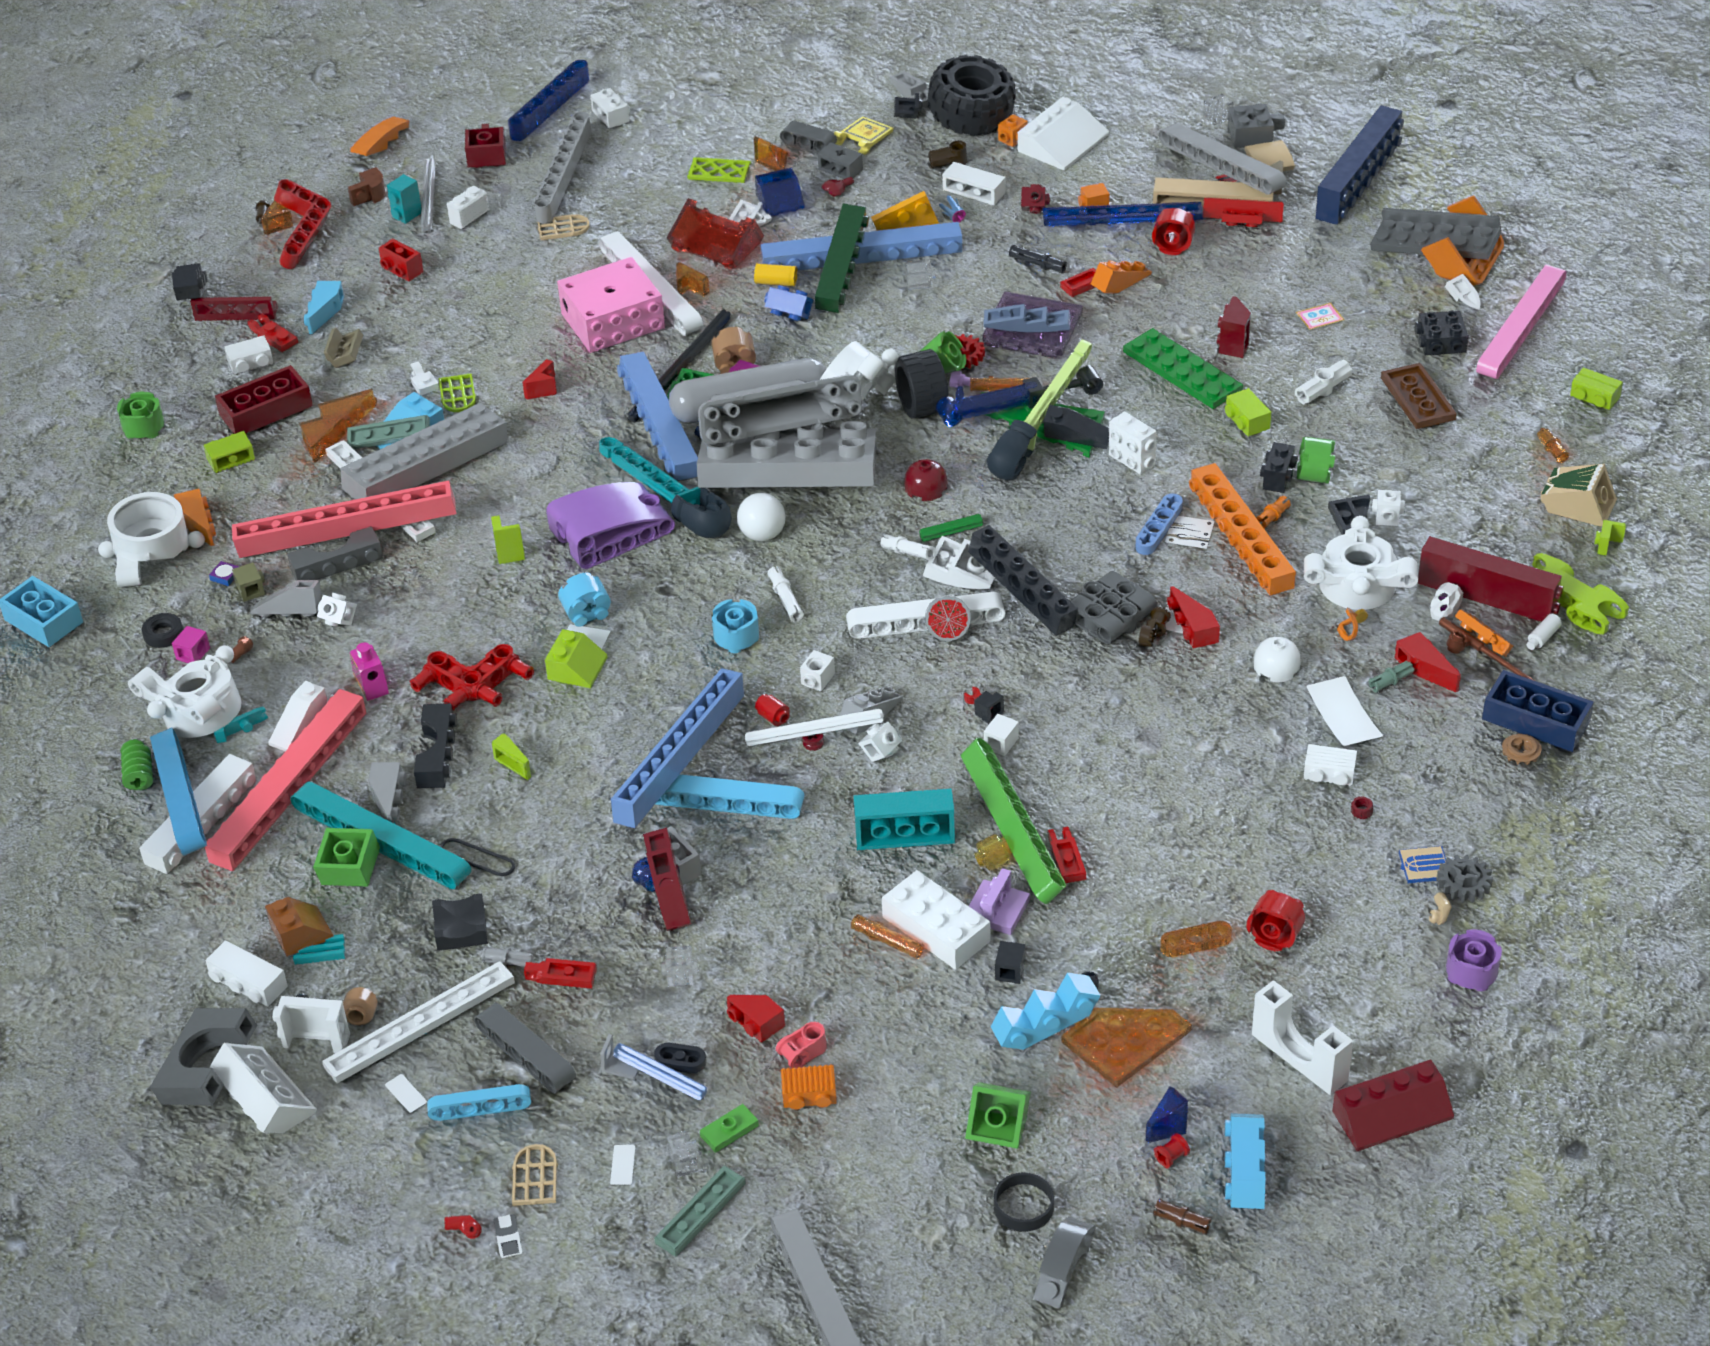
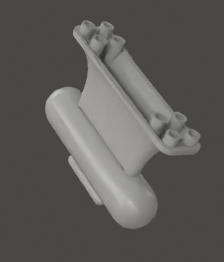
[669,358,862,444]

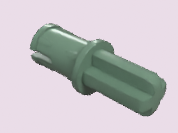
[1369,661,1414,693]

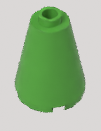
[920,331,966,373]

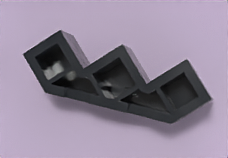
[172,263,208,301]

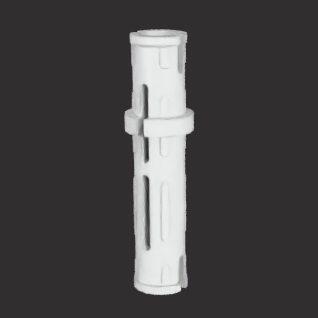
[881,534,936,561]
[768,566,804,622]

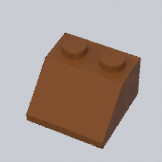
[265,897,334,957]

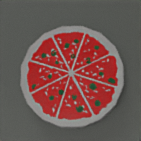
[925,595,971,641]

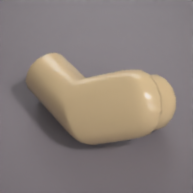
[1429,892,1452,925]

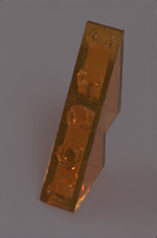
[299,389,377,463]

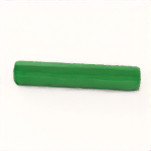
[919,514,983,542]

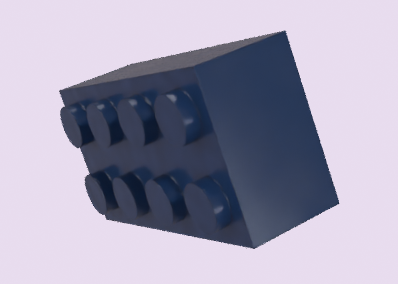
[1482,670,1594,752]

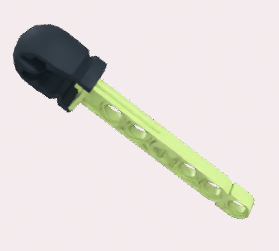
[987,339,1092,481]

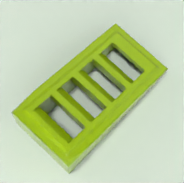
[492,733,531,780]

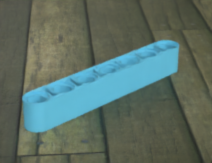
[655,774,805,819]

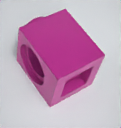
[172,626,210,663]

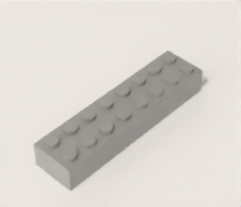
[340,403,508,499]

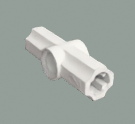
[1295,360,1352,404]

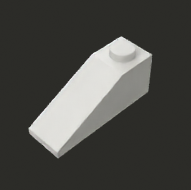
[268,681,328,752]

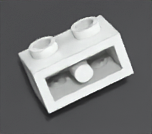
[590,88,630,129]

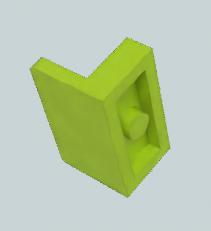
[491,515,525,564]

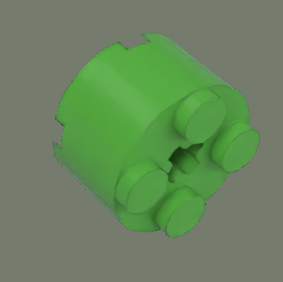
[117,392,164,439]
[1297,437,1335,484]

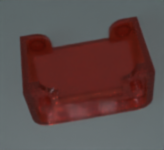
[667,198,764,269]

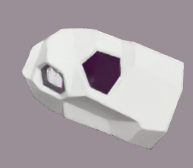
[1430,582,1463,621]

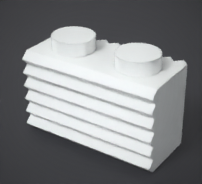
[447,186,489,229]
[224,336,273,375]
[1304,744,1357,786]

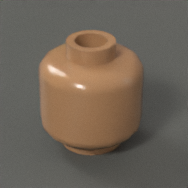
[343,987,378,1026]

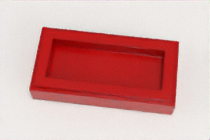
[1060,268,1096,297]

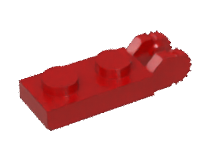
[247,313,299,352]
[1047,826,1086,883]

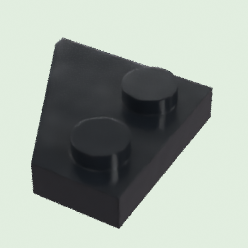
[1328,494,1370,535]

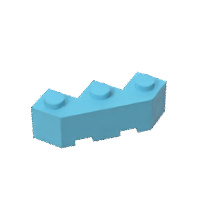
[990,972,1101,1050]
[1225,1113,1265,1209]

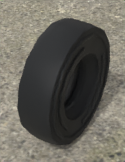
[141,613,184,648]

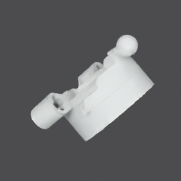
[820,341,898,429]
[98,492,205,587]
[1304,516,1418,610]
[128,645,242,738]

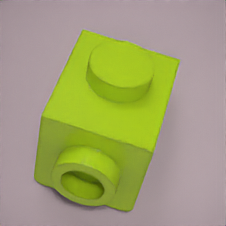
[1594,520,1626,555]

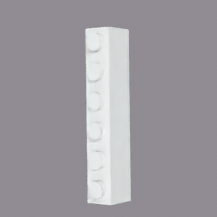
[139,754,256,874]

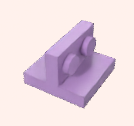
[969,868,1030,935]

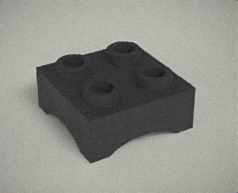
[432,893,488,951]

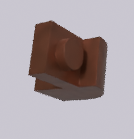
[348,167,386,206]

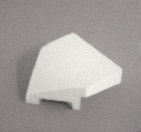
[726,200,772,232]

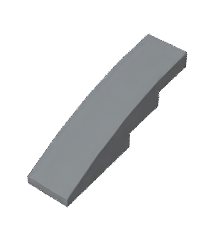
[889,71,936,121]

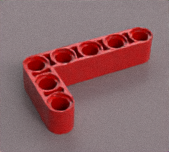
[274,179,331,269]

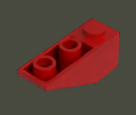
[1167,586,1220,649]
[1395,632,1461,692]

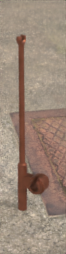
[1439,617,1535,681]

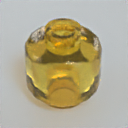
[974,834,1012,871]

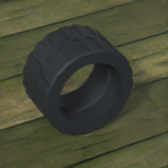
[894,349,949,419]

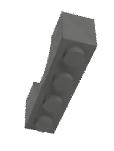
[287,526,383,581]

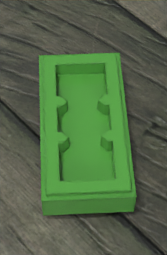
[699,1104,759,1153]

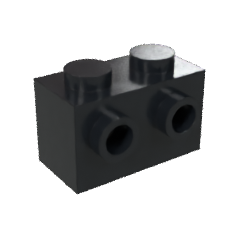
[1260,442,1298,493]

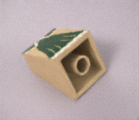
[1541,464,1617,527]

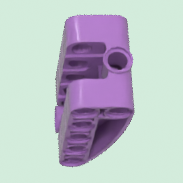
[546,482,675,569]

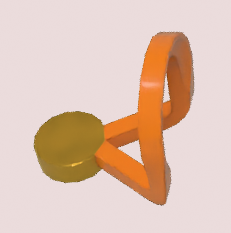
[1337,607,1368,641]

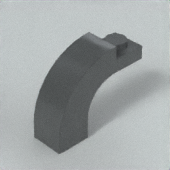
[1033,1217,1096,1309]

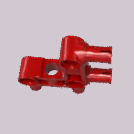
[410,644,534,711]

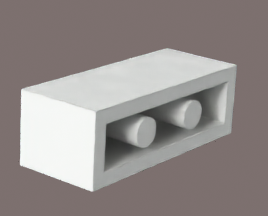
[943,162,1006,205]
[205,940,288,1007]

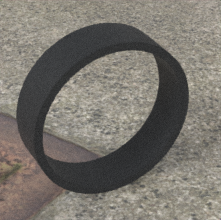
[994,1172,1054,1232]

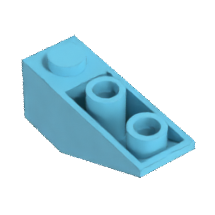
[304,281,344,334]

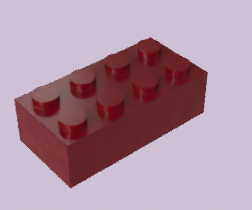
[215,365,313,434]

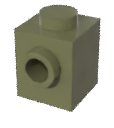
[232,563,265,602]

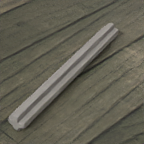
[421,159,435,232]

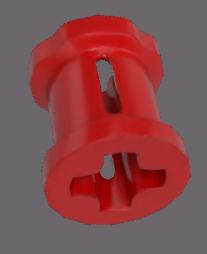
[1154,1133,1190,1168]

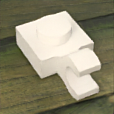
[410,361,439,396]

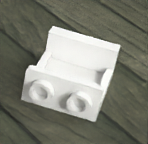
[273,996,350,1053]

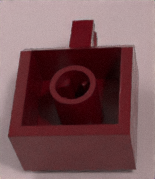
[465,123,506,168]

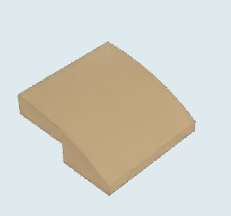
[1244,140,1295,172]

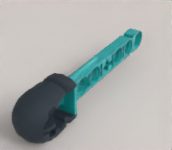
[599,437,732,538]

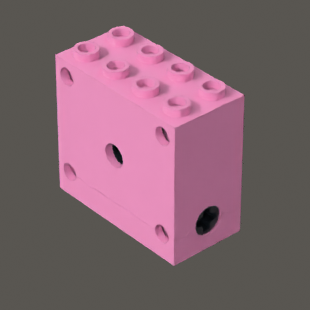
[557,257,665,353]

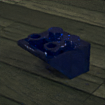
[755,167,805,216]

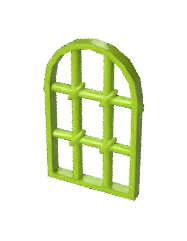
[438,373,476,413]

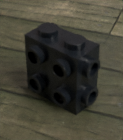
[1414,310,1469,356]

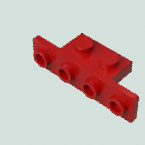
[1203,197,1284,227]

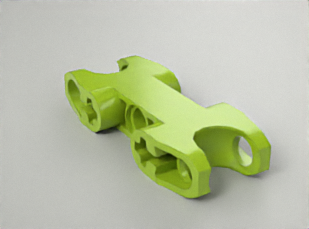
[1532,553,1629,634]

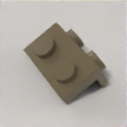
[324,327,364,368]

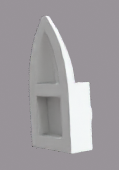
[1445,274,1480,310]

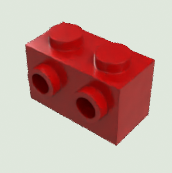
[378,238,424,282]

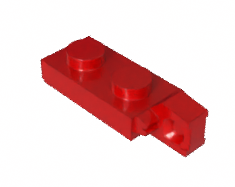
[524,958,597,989]

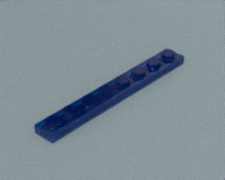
[1043,202,1203,227]

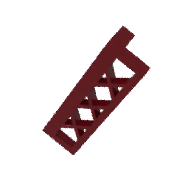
[190,296,278,321]

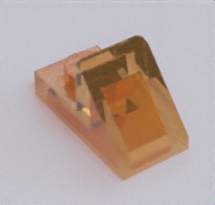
[261,200,293,235]
[676,262,710,297]

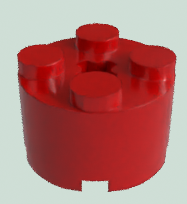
[1152,208,1195,255]
[1246,890,1305,951]

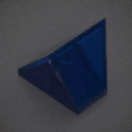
[1145,1086,1188,1143]

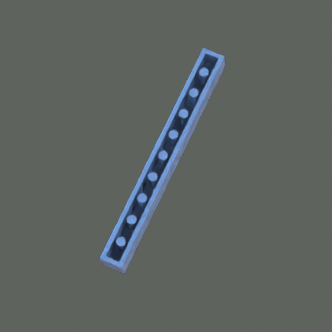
[761,222,962,271]
[611,668,744,828]

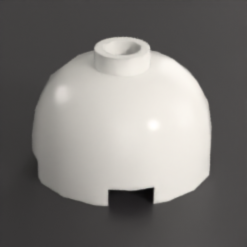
[1254,637,1301,682]

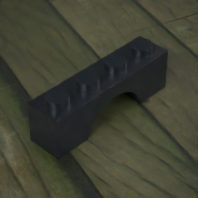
[414,703,457,789]

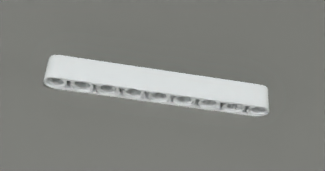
[598,231,703,336]

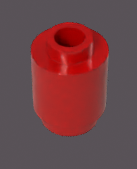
[755,694,790,726]

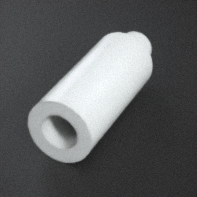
[1526,614,1562,650]

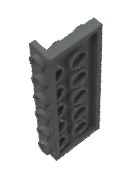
[1370,208,1502,260]

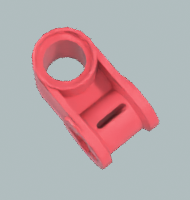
[776,1022,827,1069]

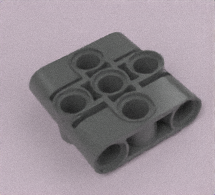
[1070,571,1158,644]

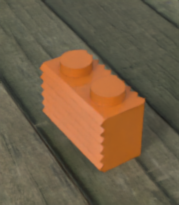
[781,1064,837,1110]

